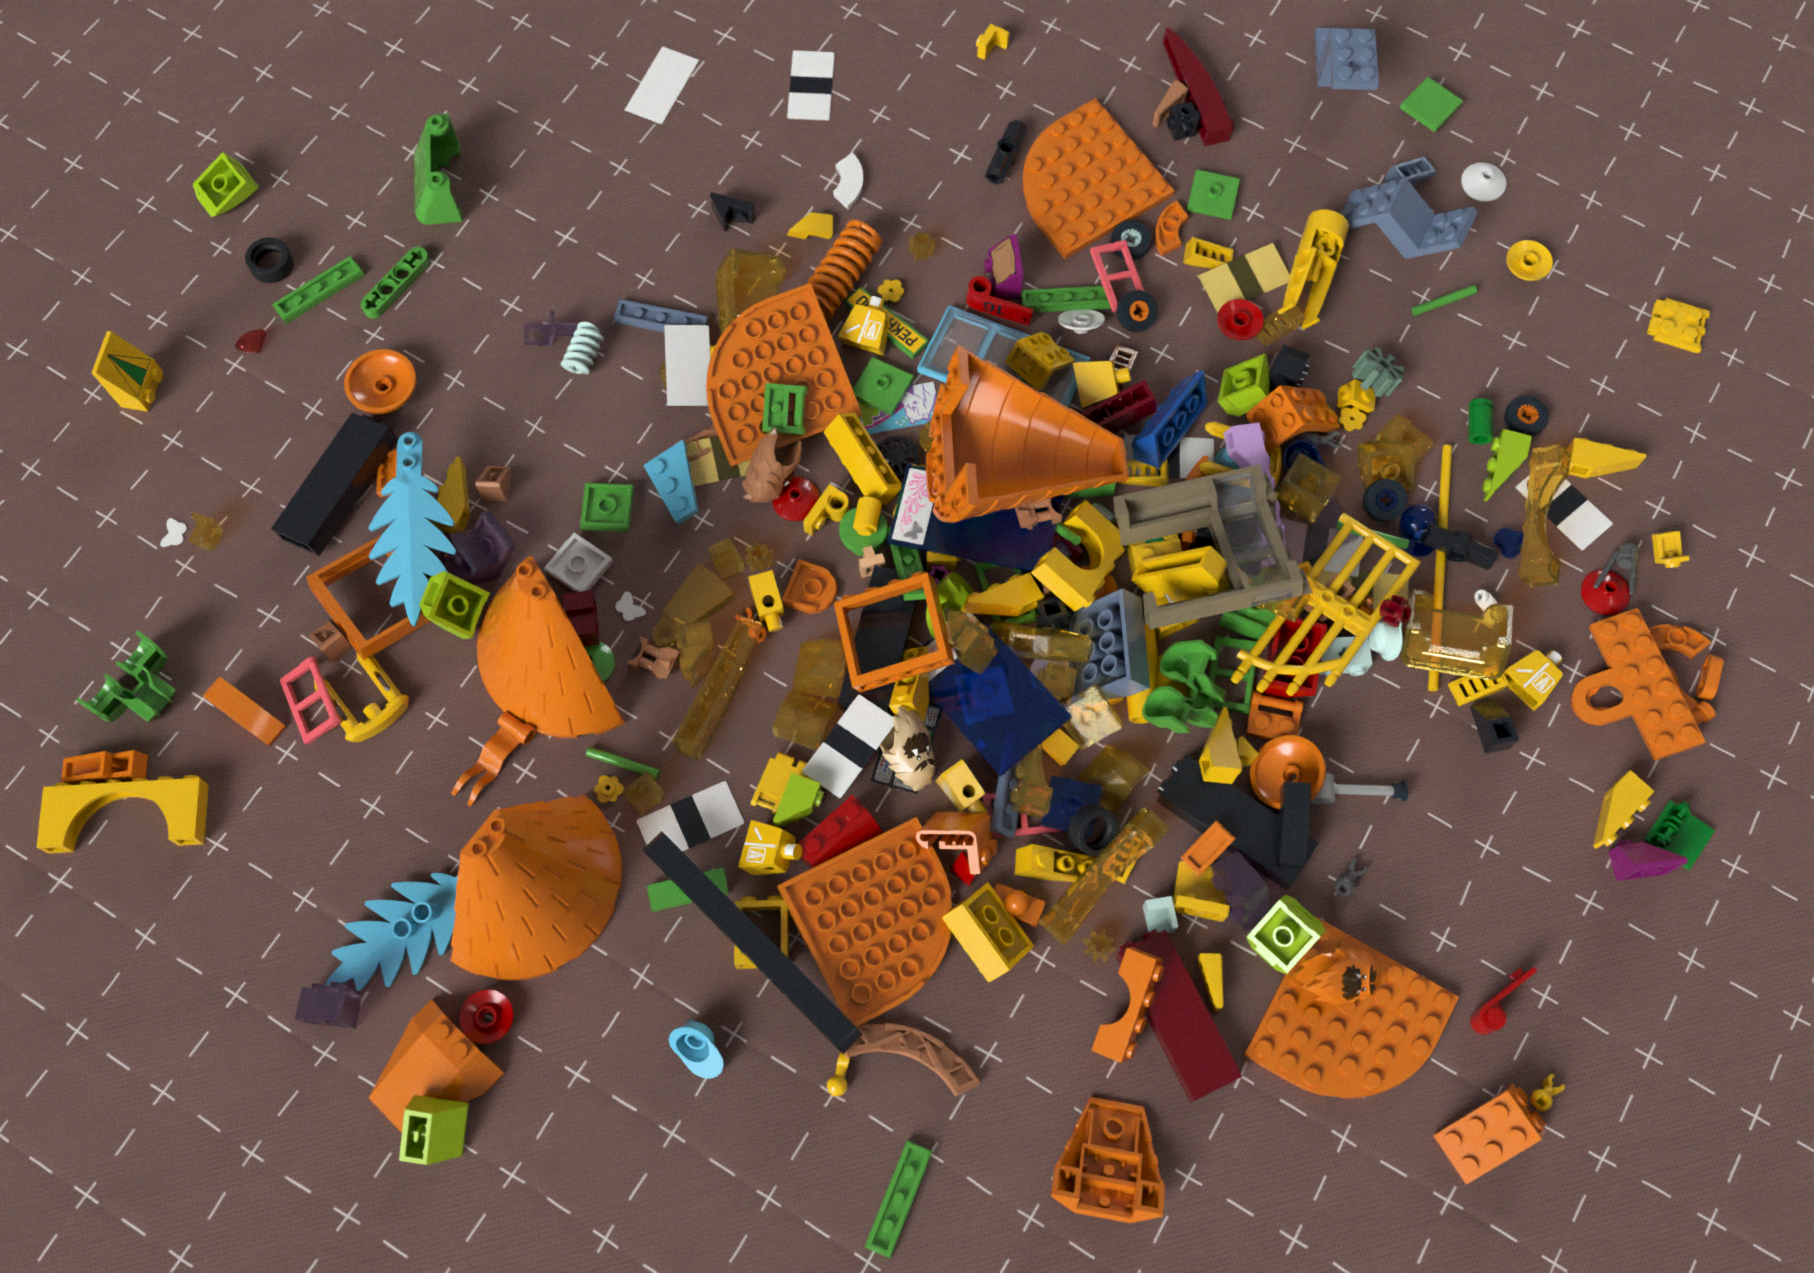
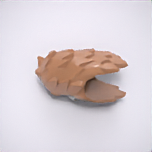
[742,428,802,503]

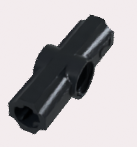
[985,120,1027,185]
[1420,523,1498,570]

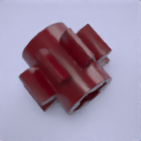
[1379,594,1412,628]

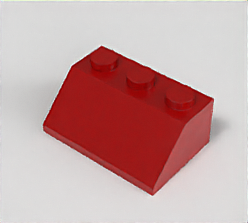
[1262,616,1327,698]
[797,795,884,869]

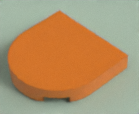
[781,559,837,614]

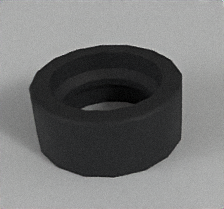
[245,237,294,284]
[1068,804,1120,856]

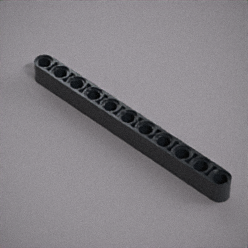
[642,831,863,1055]

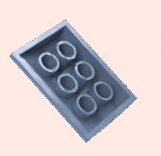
[1066,588,1150,705]

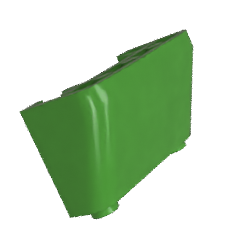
[414,114,462,225]

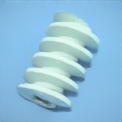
[561,322,604,374]

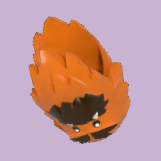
[1294,948,1382,1006]

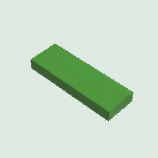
[647,868,729,912]

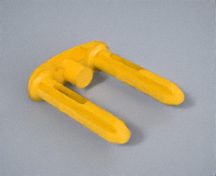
[1200,421,1282,489]
[314,652,409,742]

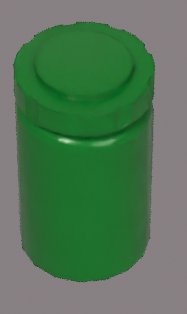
[1468,398,1493,445]

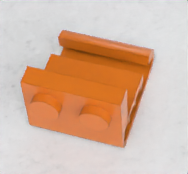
[916,812,997,874]

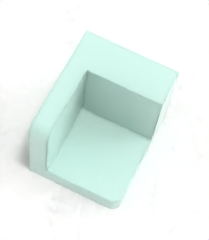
[1143,896,1178,933]

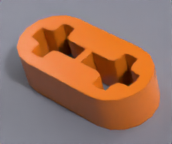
[1696,654,1724,701]

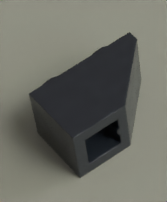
[1470,701,1519,754]

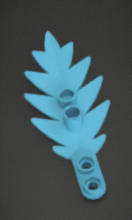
[369,432,456,626]
[325,873,458,991]

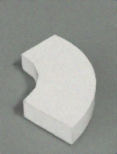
[833,152,863,210]

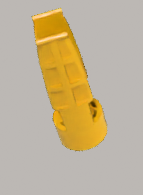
[1278,210,1349,330]

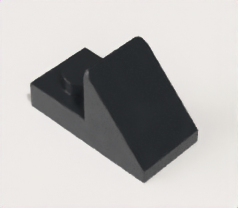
[710,192,756,232]

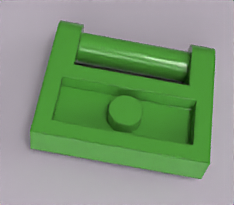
[762,383,808,436]

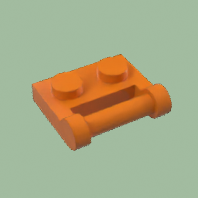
[1245,691,1303,740]

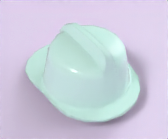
[1368,617,1403,661]

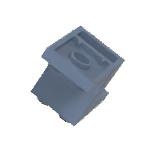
[1314,28,1379,90]
[1340,178,1478,259]

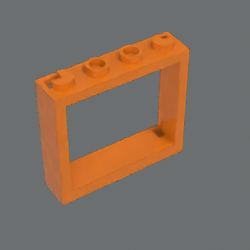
[306,535,430,661]
[834,572,955,692]

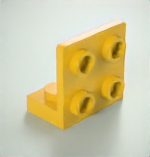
[1005,332,1075,391]
[1173,861,1231,922]

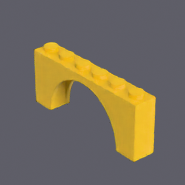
[36,775,209,853]

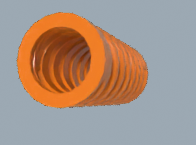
[807,220,882,321]

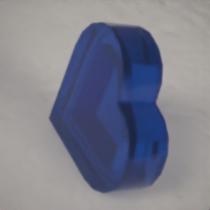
[1494,528,1525,559]

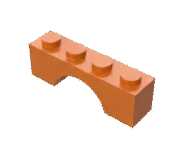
[1092,947,1164,1063]

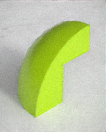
[926,572,975,639]

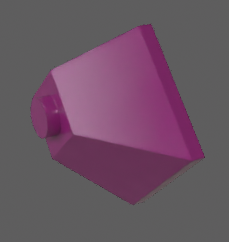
[1608,840,1688,882]

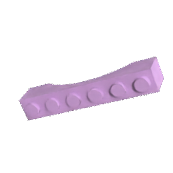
[1224,423,1286,573]

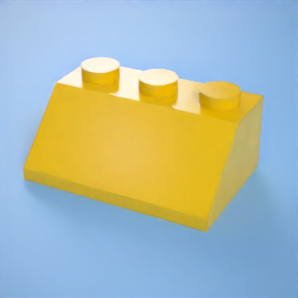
[942,882,1034,982]

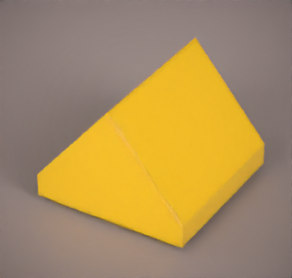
[1237,736,1259,767]

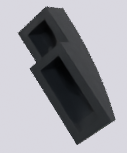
[1278,781,1311,867]

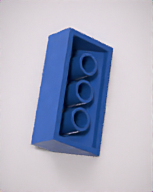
[1132,370,1208,468]

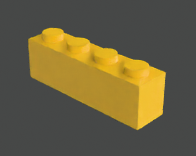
[824,412,903,505]

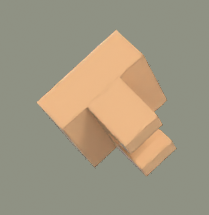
[859,545,885,578]

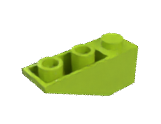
[1482,429,1532,502]

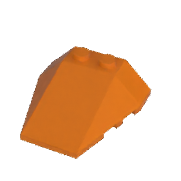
[368,999,505,1133]
[1051,1097,1165,1223]

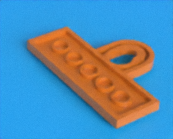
[1571,608,1706,761]

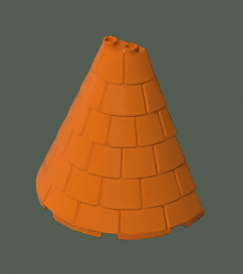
[926,345,1129,523]
[477,556,625,738]
[450,794,622,981]

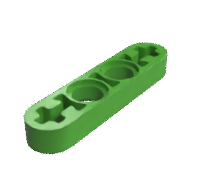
[361,247,430,318]

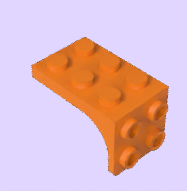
[1247,385,1341,451]
[1433,1083,1546,1184]

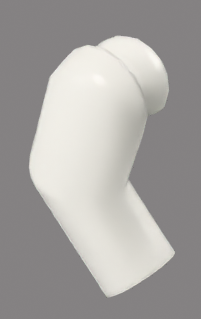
[1474,589,1498,626]

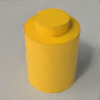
[853,497,882,536]

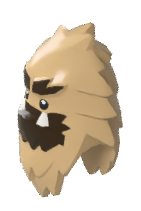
[880,706,936,791]

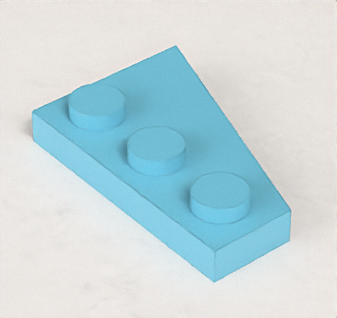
[643,440,699,525]

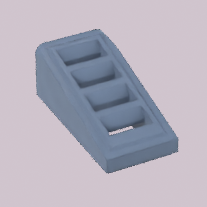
[1385,156,1437,186]

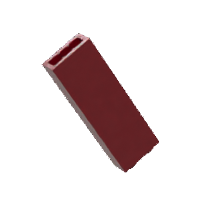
[1115,929,1242,1103]

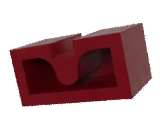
[561,590,600,647]

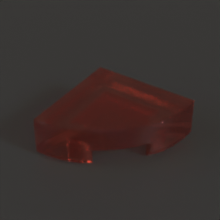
[235,329,266,354]

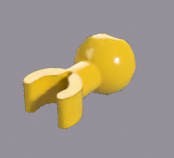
[826,1052,851,1097]
[1530,1074,1565,1111]

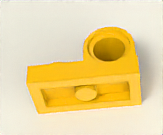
[803,484,849,536]

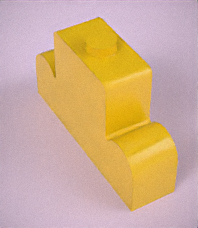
[1131,546,1229,602]

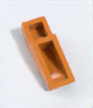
[203,676,286,747]
[61,750,148,784]

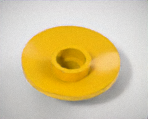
[1506,240,1553,281]

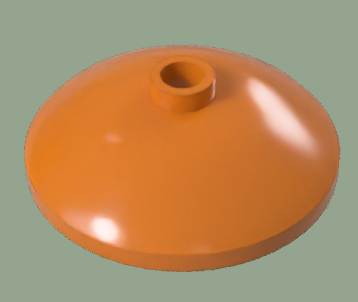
[344,349,417,414]
[1250,735,1326,810]

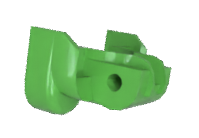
[76,631,177,723]
[1142,640,1227,733]

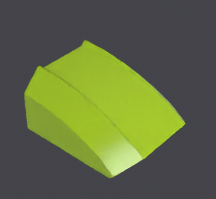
[193,152,259,217]
[1218,354,1270,417]
[419,571,490,639]
[1246,895,1326,974]

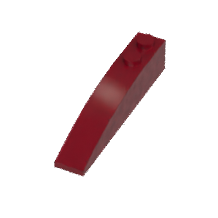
[1162,27,1234,147]
[1079,380,1157,434]

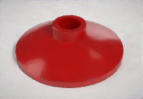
[1217,299,1264,341]
[772,477,819,521]
[1581,570,1631,616]
[459,990,514,1044]

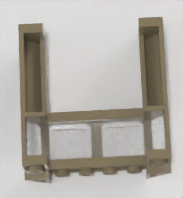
[1113,464,1312,629]

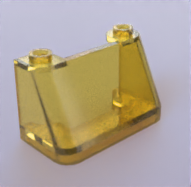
[715,248,786,336]
[1400,590,1513,680]

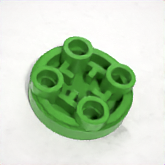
[839,507,888,556]

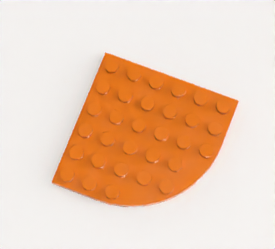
[1022,98,1175,259]
[706,282,863,467]
[777,817,952,1027]
[1243,916,1459,1099]

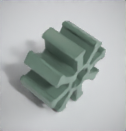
[1351,347,1404,397]

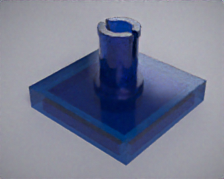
[1041,775,1102,838]

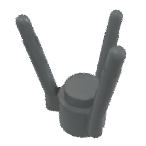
[1593,543,1640,595]

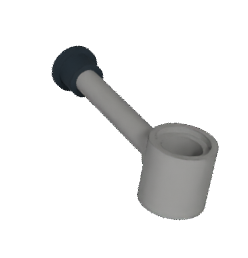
[1310,773,1408,804]

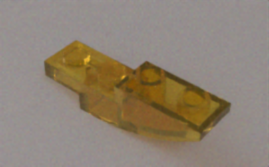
[991,620,1091,662]

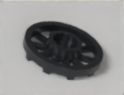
[877,436,919,479]

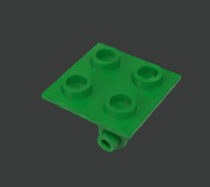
[1644,800,1715,871]

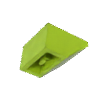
[399,1095,469,1165]

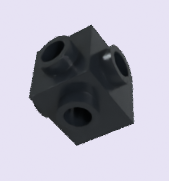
[1167,102,1201,141]
[1034,596,1072,638]

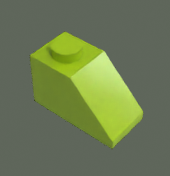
[773,773,824,828]

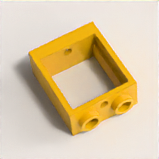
[734,896,789,969]

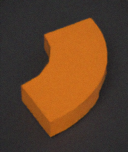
[1155,200,1189,256]
[1648,624,1712,659]

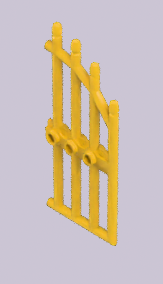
[1231,512,1421,696]

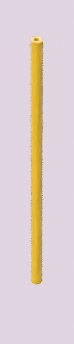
[1428,445,1452,691]

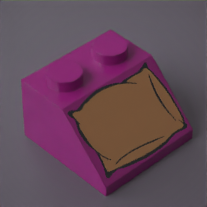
[983,234,1023,300]

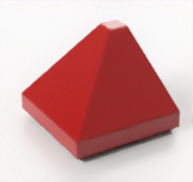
[949,851,978,887]

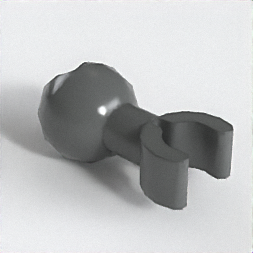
[1302,430,1341,451]
[1334,858,1368,897]

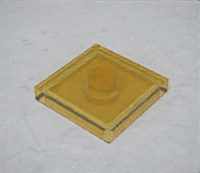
[1053,683,1124,750]

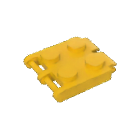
[1647,298,1710,353]
[750,752,813,823]

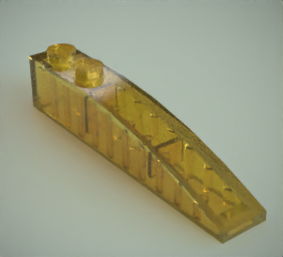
[673,615,763,761]

